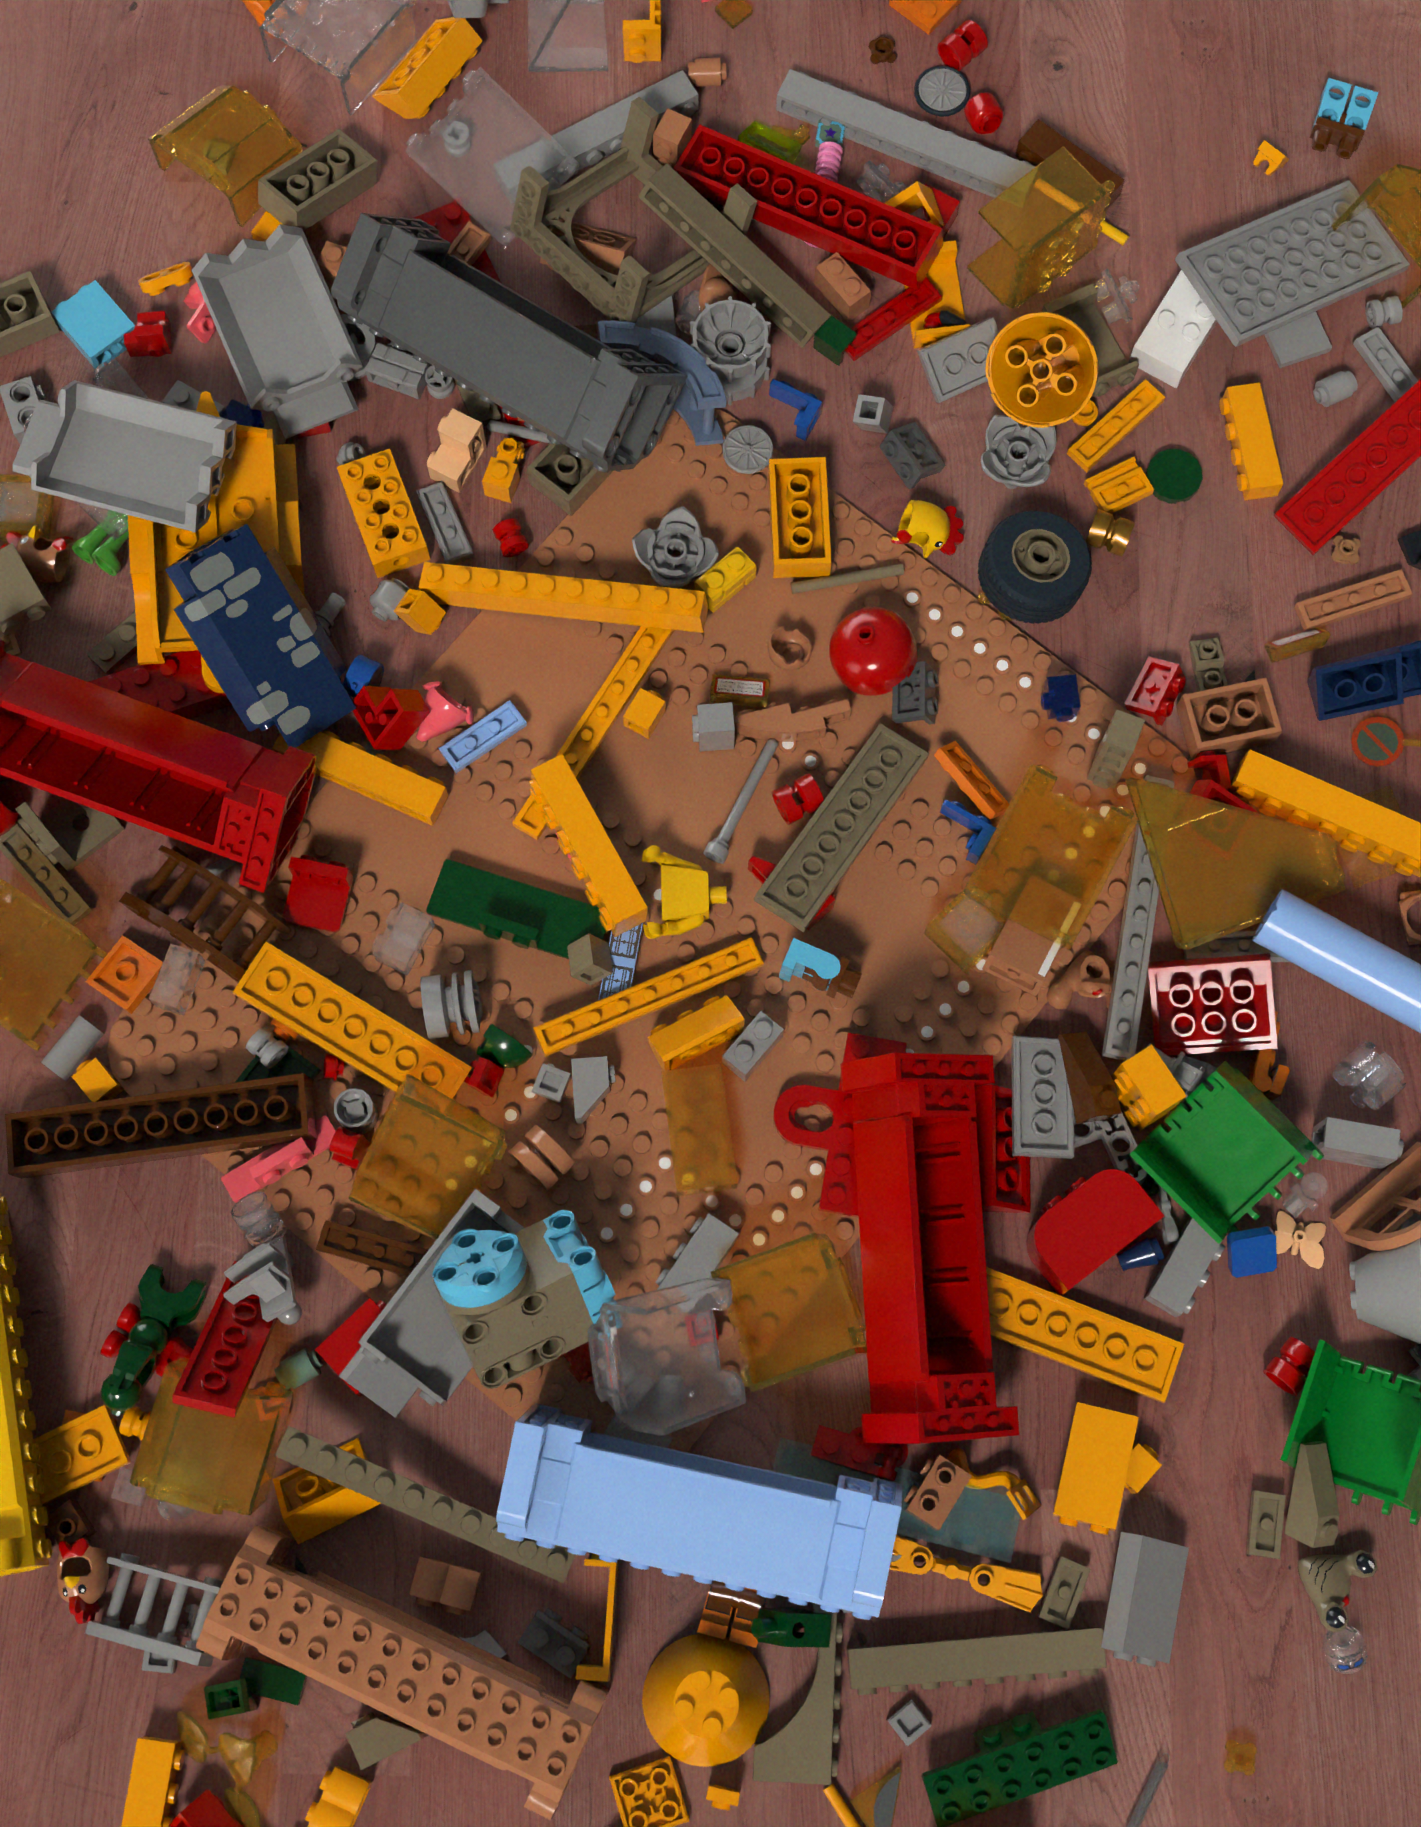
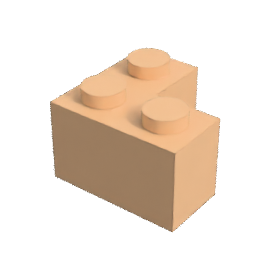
[427,408,487,493]

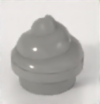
[336,442,366,465]

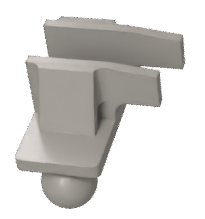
[224,1235,302,1325]

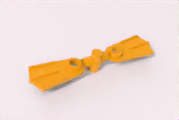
[889,1535,1043,1612]

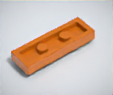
[934,741,1011,820]

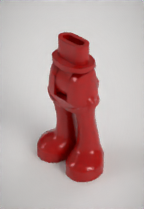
[100,1302,193,1380]

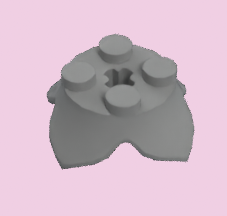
[980,415,1057,489]
[632,506,719,588]

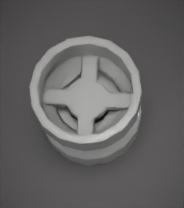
[1365,296,1402,329]
[245,1026,289,1069]

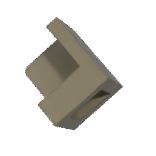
[567,934,613,985]

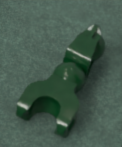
[100,1264,207,1416]

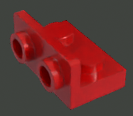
[1124,656,1186,726]

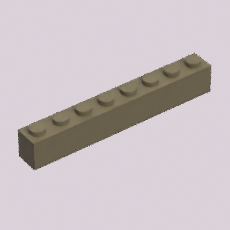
[638,163,831,348]
[846,1627,1107,1695]

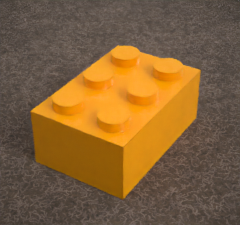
[1111,1045,1187,1131]

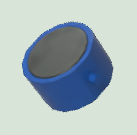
[343,655,384,698]

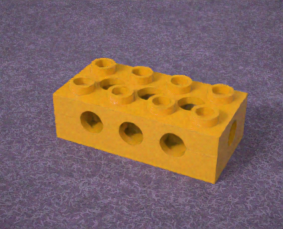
[337,448,431,578]

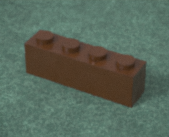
[1015,119,1125,217]

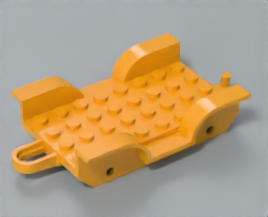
[128,391,305,693]

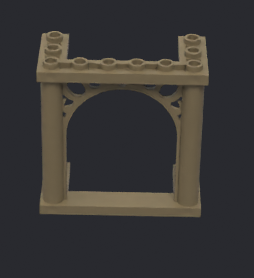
[510,97,757,326]

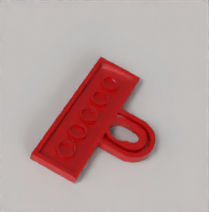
[773,1033,907,1218]

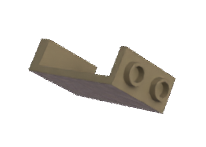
[1042,283,1139,397]

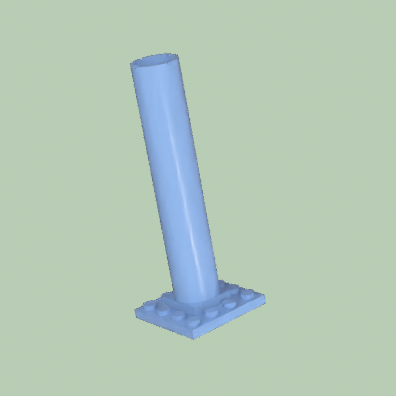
[1252,889,1421,1034]

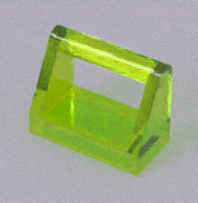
[737,121,802,164]

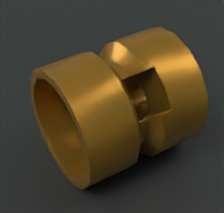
[1086,509,1135,557]

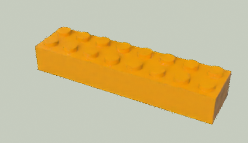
[1228,749,1421,878]

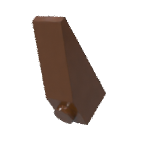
[1058,1032,1121,1124]

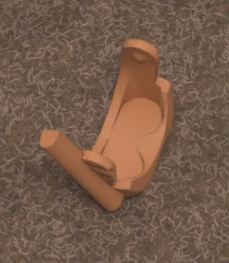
[1398,890,1421,946]

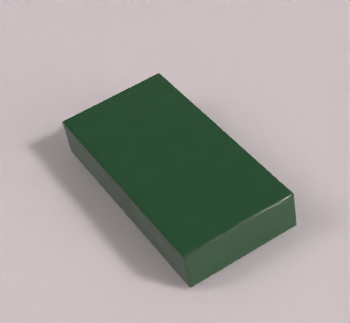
[239,1657,307,1706]

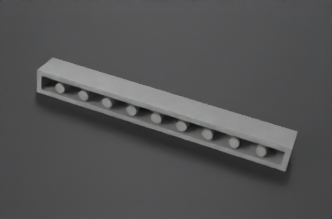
[776,69,1039,209]

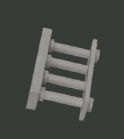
[85,1553,224,1667]

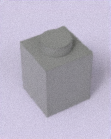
[853,394,894,434]

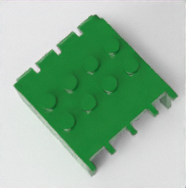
[1129,1061,1324,1244]
[1280,1339,1421,1525]

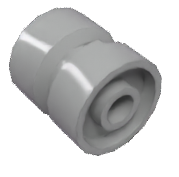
[334,1088,378,1134]

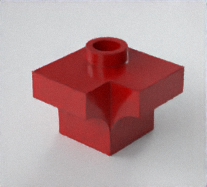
[124,311,172,357]

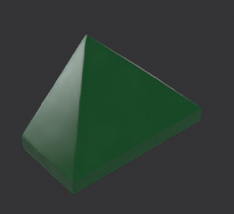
[204,1678,258,1720]

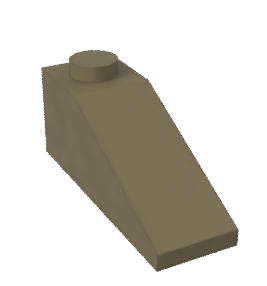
[1284,1441,1340,1548]

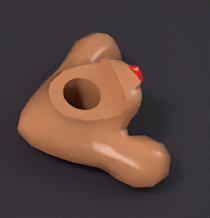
[1046,950,1114,1009]

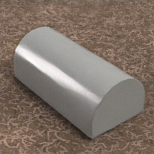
[41,1015,104,1081]

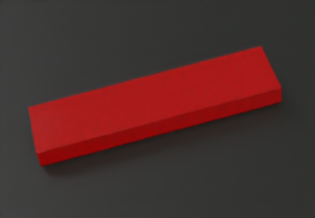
[845,277,942,361]

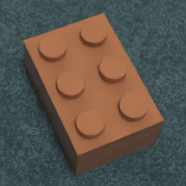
[1176,678,1282,760]

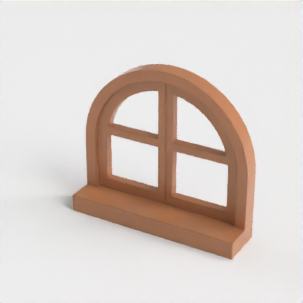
[1329,1142,1421,1251]

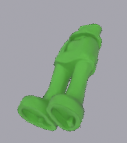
[72,510,129,576]

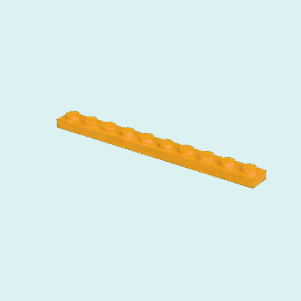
[512,626,674,841]

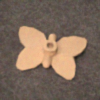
[1274,1211,1326,1269]

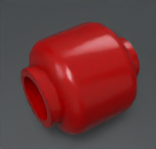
[964,92,1004,135]

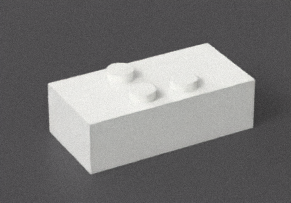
[1128,270,1217,389]

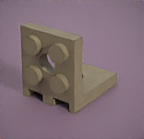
[16,799,125,872]

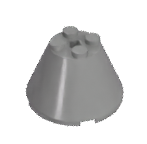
[1349,1238,1421,1344]

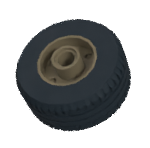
[978,510,1092,624]

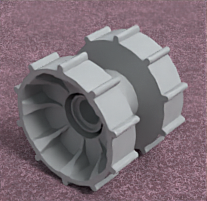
[690,296,771,405]

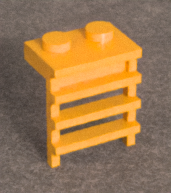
[623,0,661,63]

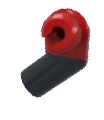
[923,310,966,329]

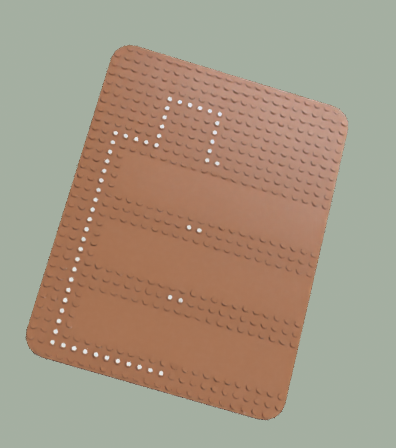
[107,408,1198,1453]

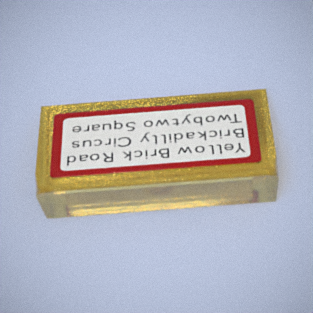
[1265,628,1331,663]
[710,674,770,708]

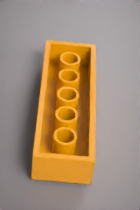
[528,754,648,937]

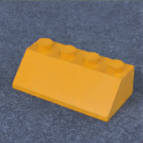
[372,17,483,119]

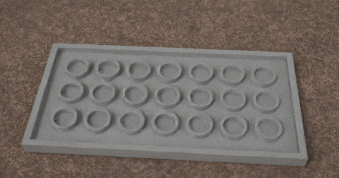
[1175,180,1410,347]

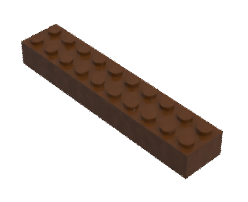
[5,1073,317,1179]

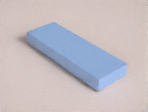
[439,700,527,773]

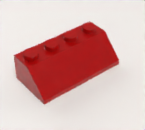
[971,1084,1031,1213]

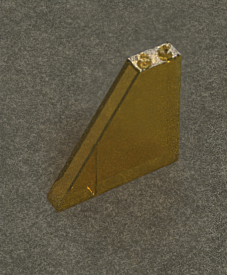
[1125,778,1346,950]

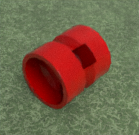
[937,20,988,71]
[772,773,824,825]
[1263,1337,1315,1396]

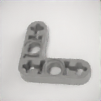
[1074,1112,1147,1185]

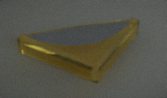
[850,1766,902,1827]

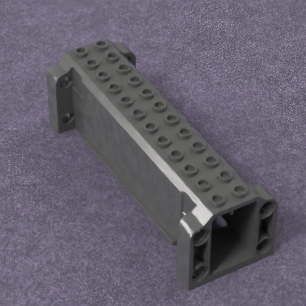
[331,213,688,473]

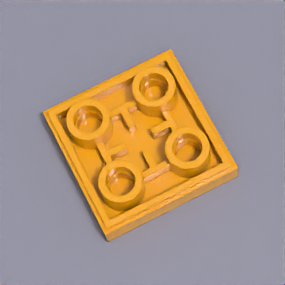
[609,1756,690,1827]

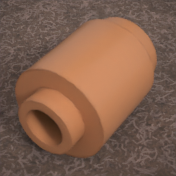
[688,58,727,87]

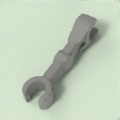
[1154,1180,1179,1244]

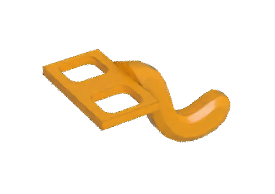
[947,1448,1041,1520]

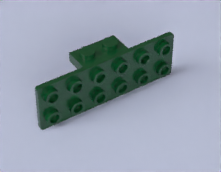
[426,859,606,959]
[921,1709,1118,1827]

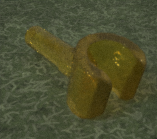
[771,124,810,147]

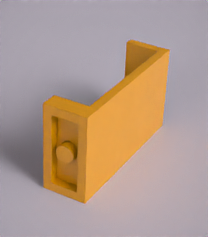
[903,240,970,349]
[1053,1402,1139,1535]
[576,1553,619,1682]

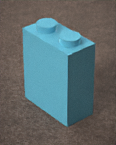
[51,280,135,371]

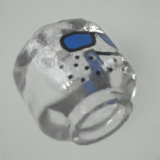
[1323,1625,1368,1674]

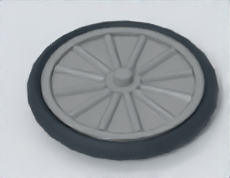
[914,66,971,117]

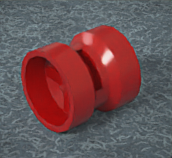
[492,518,529,557]

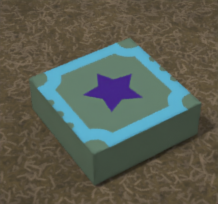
[815,120,845,147]

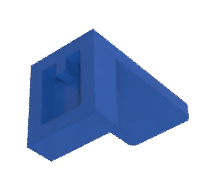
[769,379,822,441]
[940,800,996,865]

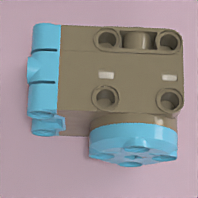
[432,1210,622,1389]

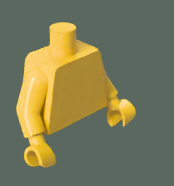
[642,845,727,939]

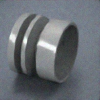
[420,970,483,1039]

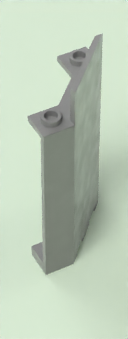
[192,224,362,439]
[12,380,237,532]
[339,1189,525,1418]

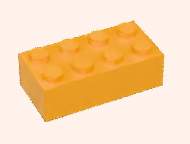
[768,457,831,578]

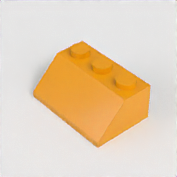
[647,995,745,1074]
[273,1438,381,1544]

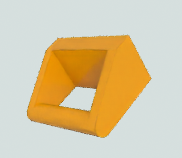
[885,181,943,227]

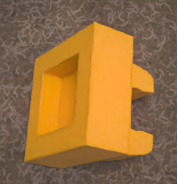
[1253,140,1289,176]

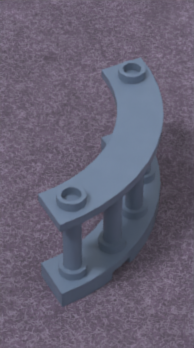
[598,320,726,446]

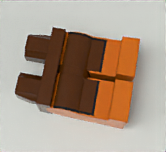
[697,1580,767,1648]

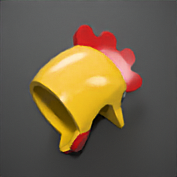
[891,500,964,558]

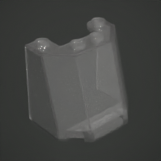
[587,1277,746,1436]

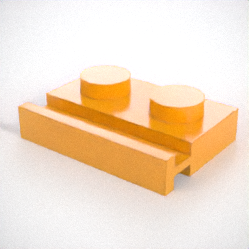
[1084,457,1154,514]

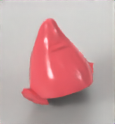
[416,681,474,742]

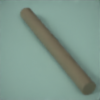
[791,563,904,594]

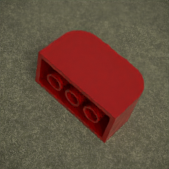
[1026,1169,1164,1296]

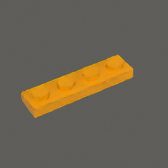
[1067,379,1166,472]

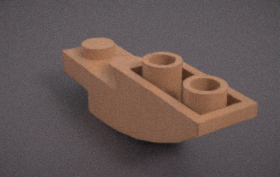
[734,699,851,742]

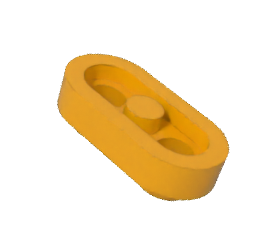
[138,262,193,296]

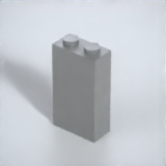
[1101,1532,1189,1667]

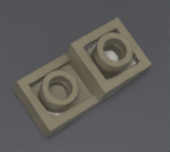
[1189,638,1228,691]

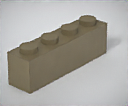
[1087,709,1145,789]

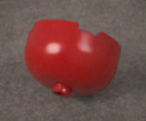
[829,607,918,696]

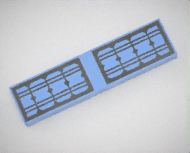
[598,923,643,1001]

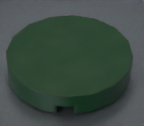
[1146,449,1203,504]

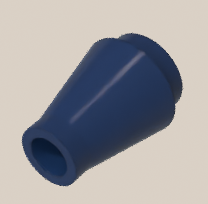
[1116,1236,1165,1271]

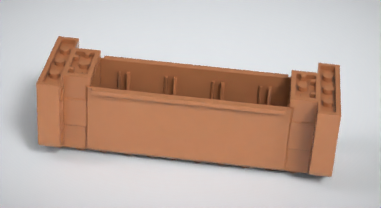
[196,1526,610,1821]

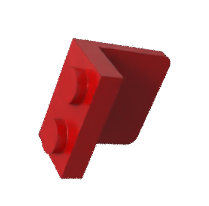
[282,855,354,932]

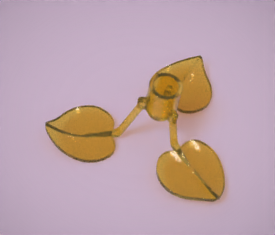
[177,1711,278,1827]

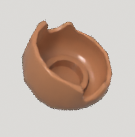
[768,626,812,670]

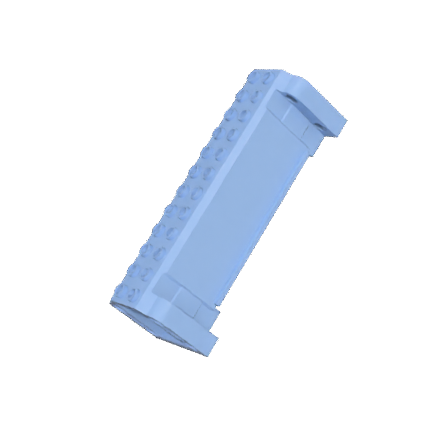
[496,1403,902,1620]

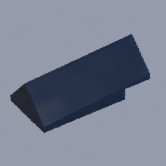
[1307,640,1421,721]

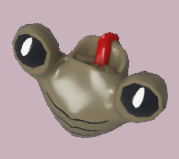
[1297,1550,1378,1633]

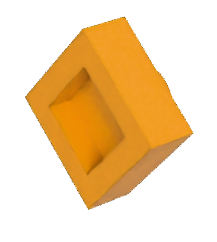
[706,1783,740,1810]

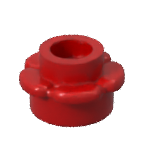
[323,1054,344,1081]

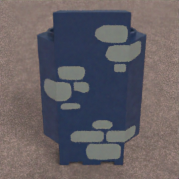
[165,524,356,748]

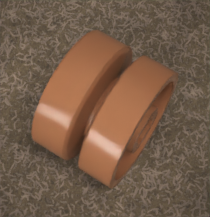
[508,1125,575,1191]

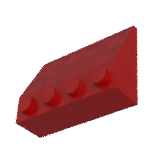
[1148,953,1278,1055]

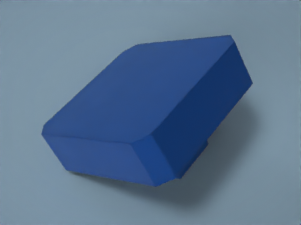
[1227,1226,1277,1278]

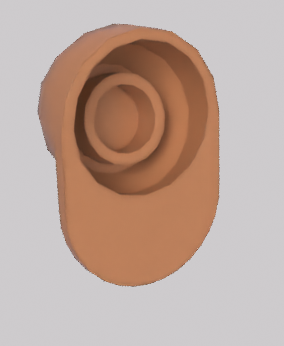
[699,264,737,311]

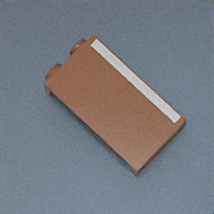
[982,876,1084,996]

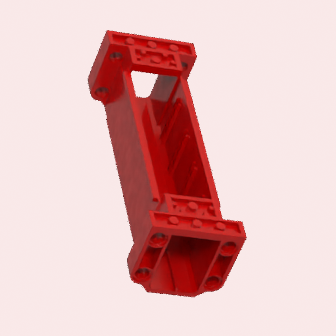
[0,639,316,893]
[840,1052,1019,1444]

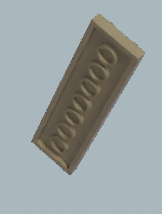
[754,723,929,932]

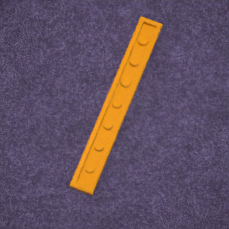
[533,937,764,1057]

